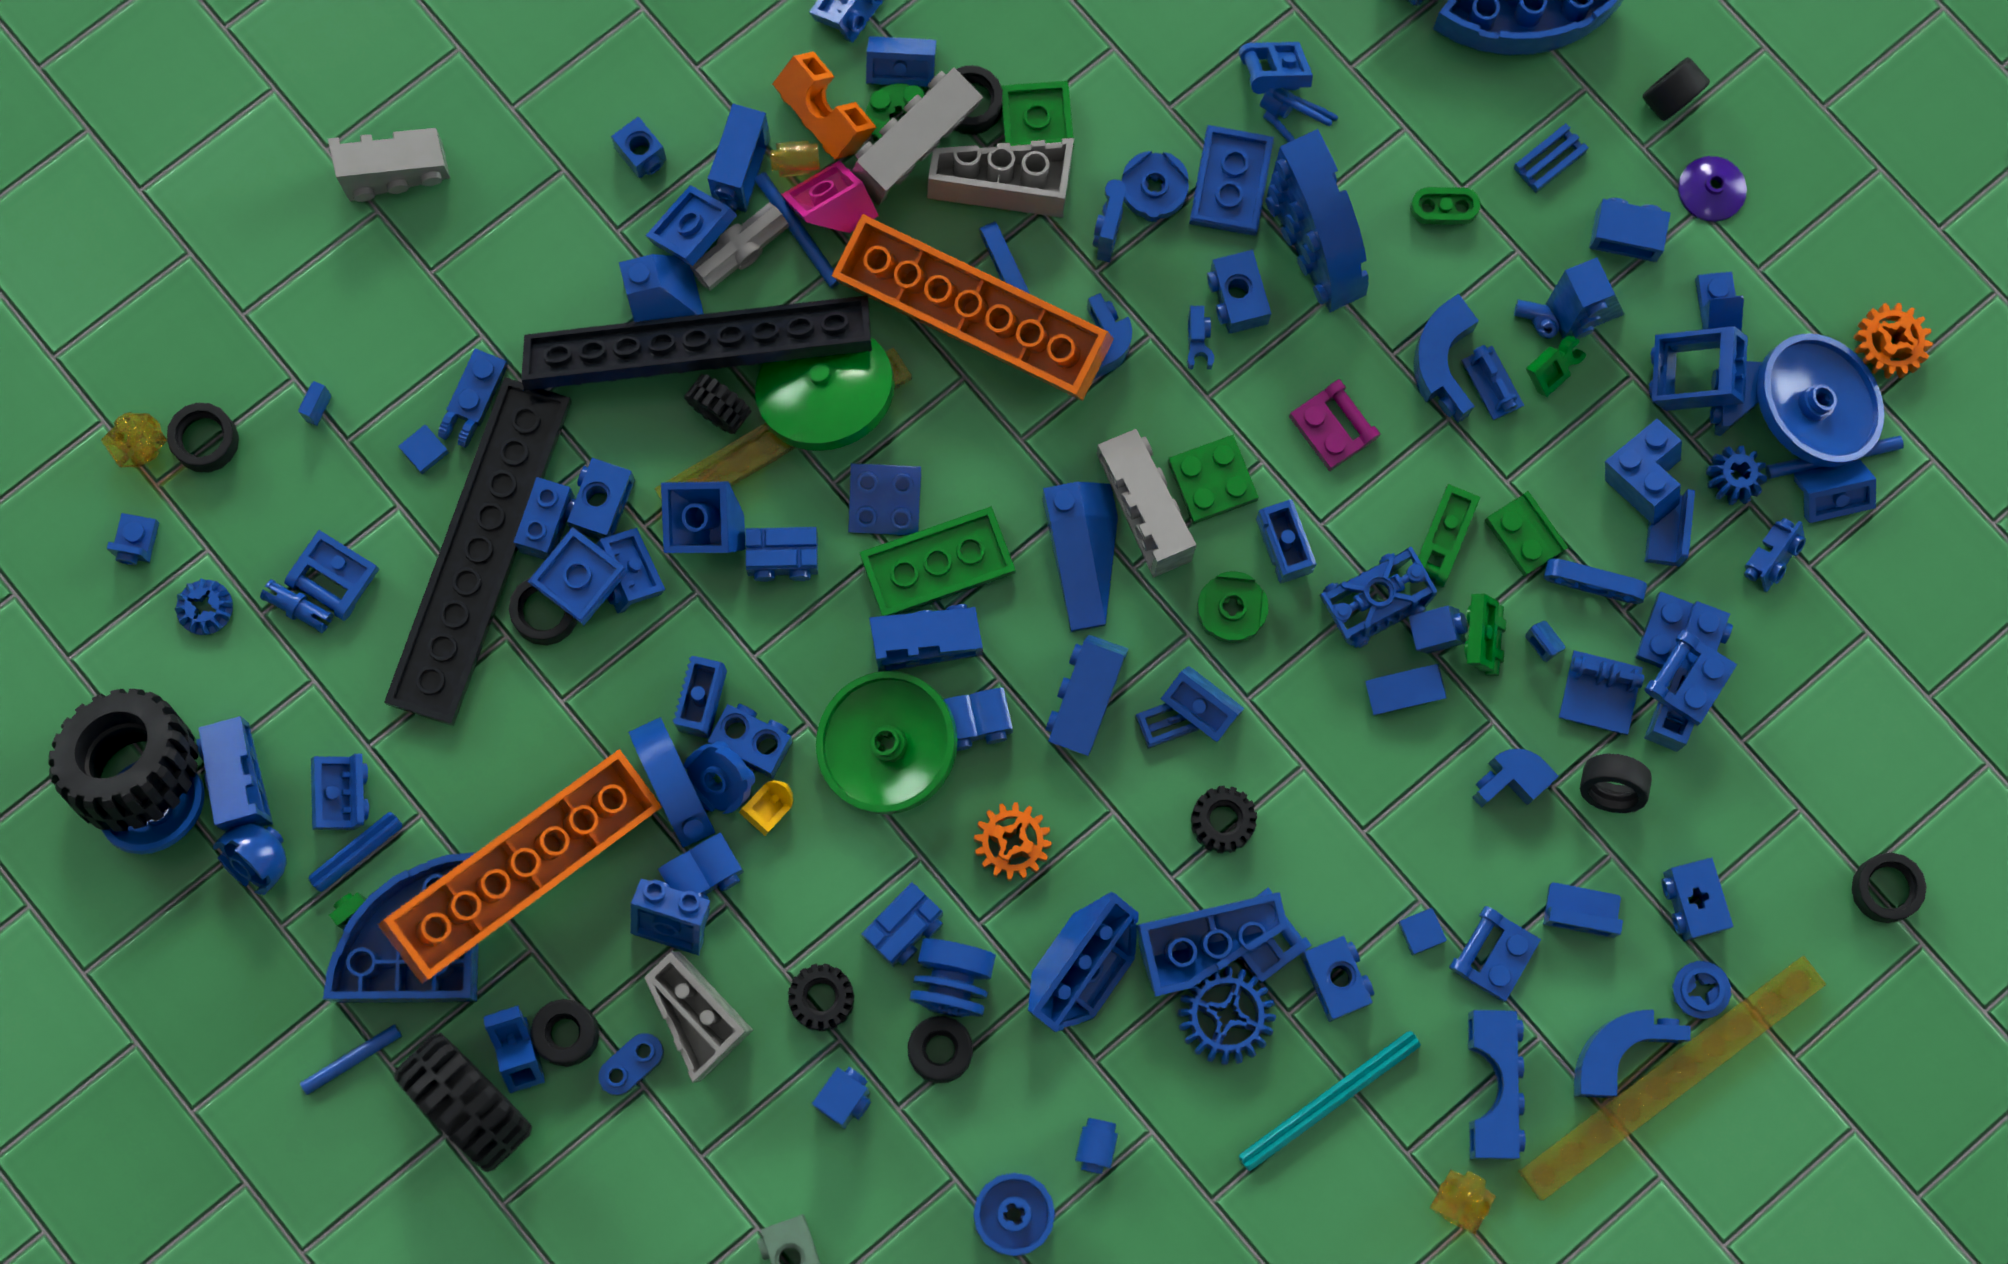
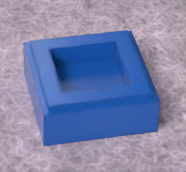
[298,381,332,426]
[398,424,449,475]
[1398,908,1447,955]

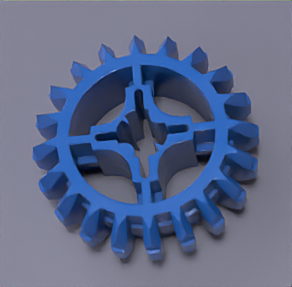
[1177,966,1276,1065]

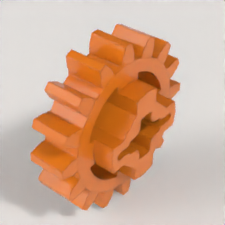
[1854,303,1933,379]
[974,802,1052,881]

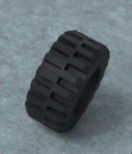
[48,688,199,831]
[394,1033,532,1172]

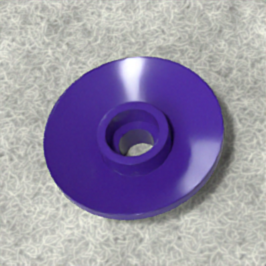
[1678,156,1747,222]

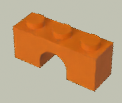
[772,51,876,160]

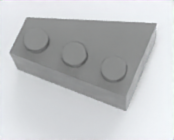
[644,951,753,1083]

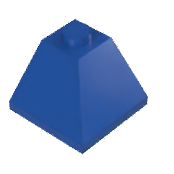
[619,254,704,322]
[661,481,746,553]

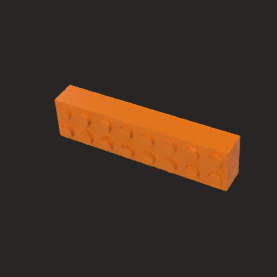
[832,214,1114,401]
[378,749,662,984]

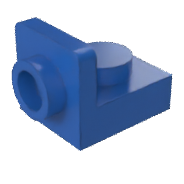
[107,513,159,565]

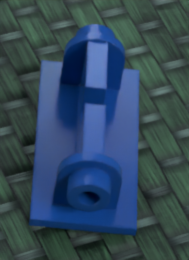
[1461,345,1524,420]
[1744,518,1806,592]

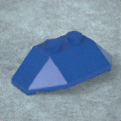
[1028,892,1139,1032]

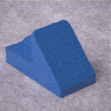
[1695,271,1744,332]

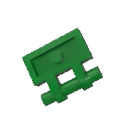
[1464,593,1507,676]

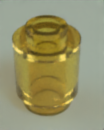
[770,140,820,177]

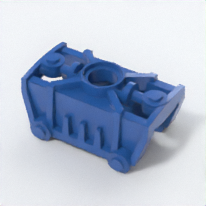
[1319,547,1437,648]

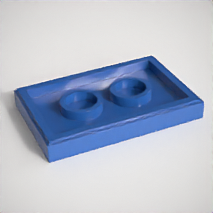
[1189,125,1274,236]

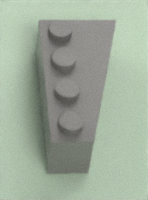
[852,68,983,205]
[927,138,1074,218]
[1096,429,1196,578]

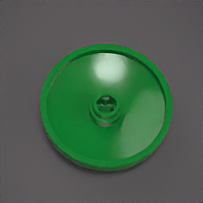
[755,337,895,451]
[816,671,958,814]

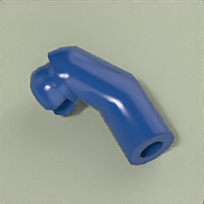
[1514,299,1559,339]

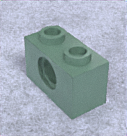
[757,1214,821,1264]

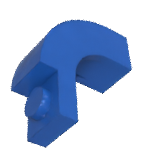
[1414,294,1479,423]
[628,717,715,848]
[1574,1010,1690,1098]

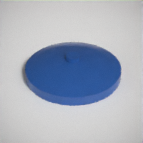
[1757,333,1884,467]

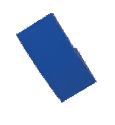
[1365,664,1447,715]

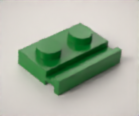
[1485,491,1569,577]

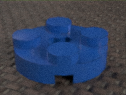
[1121,151,1189,222]
[684,741,755,814]

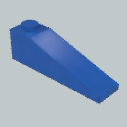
[1042,482,1118,632]
[1136,892,1288,996]

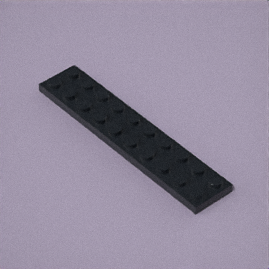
[521,295,872,391]
[384,377,572,726]

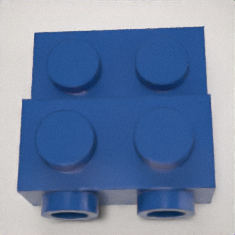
[1635,591,1733,670]
[631,879,710,956]

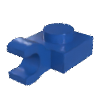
[1187,306,1214,370]

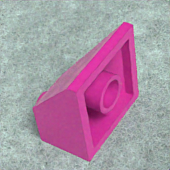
[781,161,879,233]

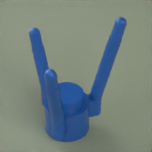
[1260,88,1338,142]

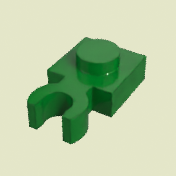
[1525,335,1586,397]

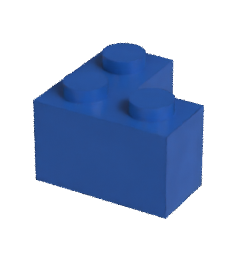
[1605,419,1682,525]

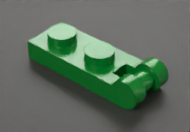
[1418,484,1480,587]

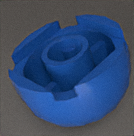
[213,823,287,895]

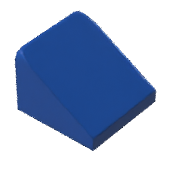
[1525,621,1566,662]

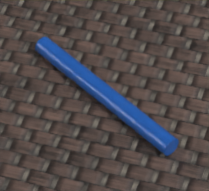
[754,172,840,288]
[1765,436,1904,479]

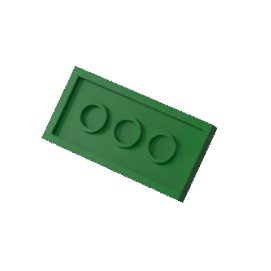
[859,506,1016,616]

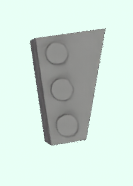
[328,128,450,202]

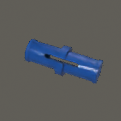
[260,579,333,633]

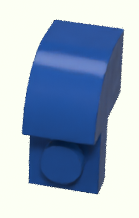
[1087,293,1132,379]
[1472,749,1559,807]
[483,1006,545,1093]

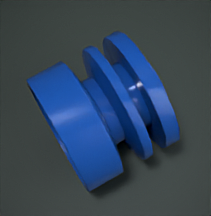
[909,938,996,1017]

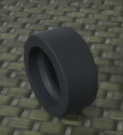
[955,65,1003,135]
[166,403,239,473]
[509,577,577,645]
[1580,753,1652,813]
[1851,852,1927,923]

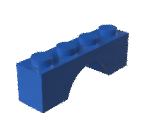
[1468,1010,1525,1160]

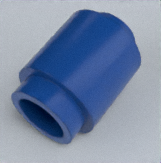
[1075,1118,1118,1174]

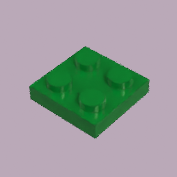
[1001,81,1074,149]
[1168,435,1259,524]

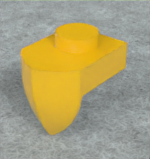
[739,780,794,836]

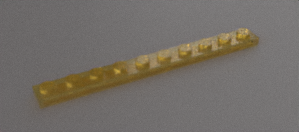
[1518,955,1827,1201]

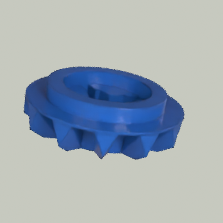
[174,578,233,635]
[1672,961,1731,1019]

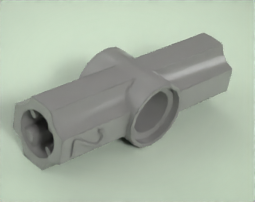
[690,202,789,291]

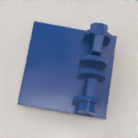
[848,463,921,535]
[1558,650,1644,735]

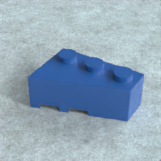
[1546,257,1625,339]
[869,604,983,672]
[1045,635,1128,756]
[196,716,273,832]

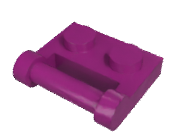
[1289,379,1381,472]

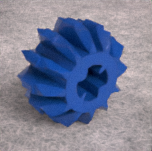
[1706,445,1767,505]

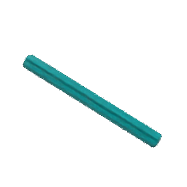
[1238,1031,1421,1171]

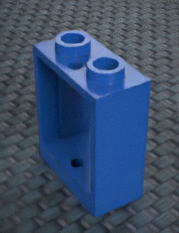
[708,104,770,212]
[1649,326,1748,411]

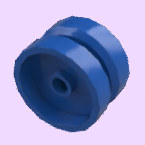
[973,1173,1055,1256]

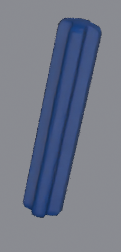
[308,812,402,892]

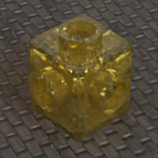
[101,412,167,467]
[1430,1170,1496,1235]

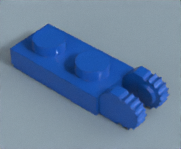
[438,348,508,448]

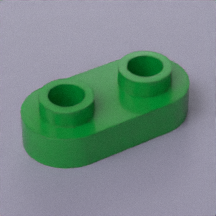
[1410,187,1481,225]

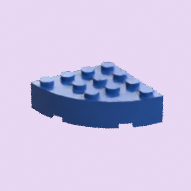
[1433,0,1623,55]
[1265,129,1368,312]
[323,852,479,1003]

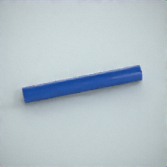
[300,1024,402,1095]

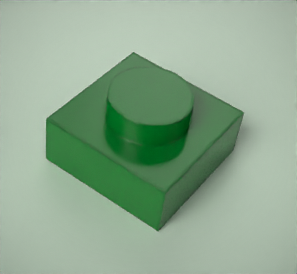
[329,892,366,930]

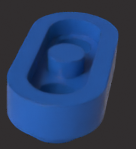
[599,1033,664,1095]

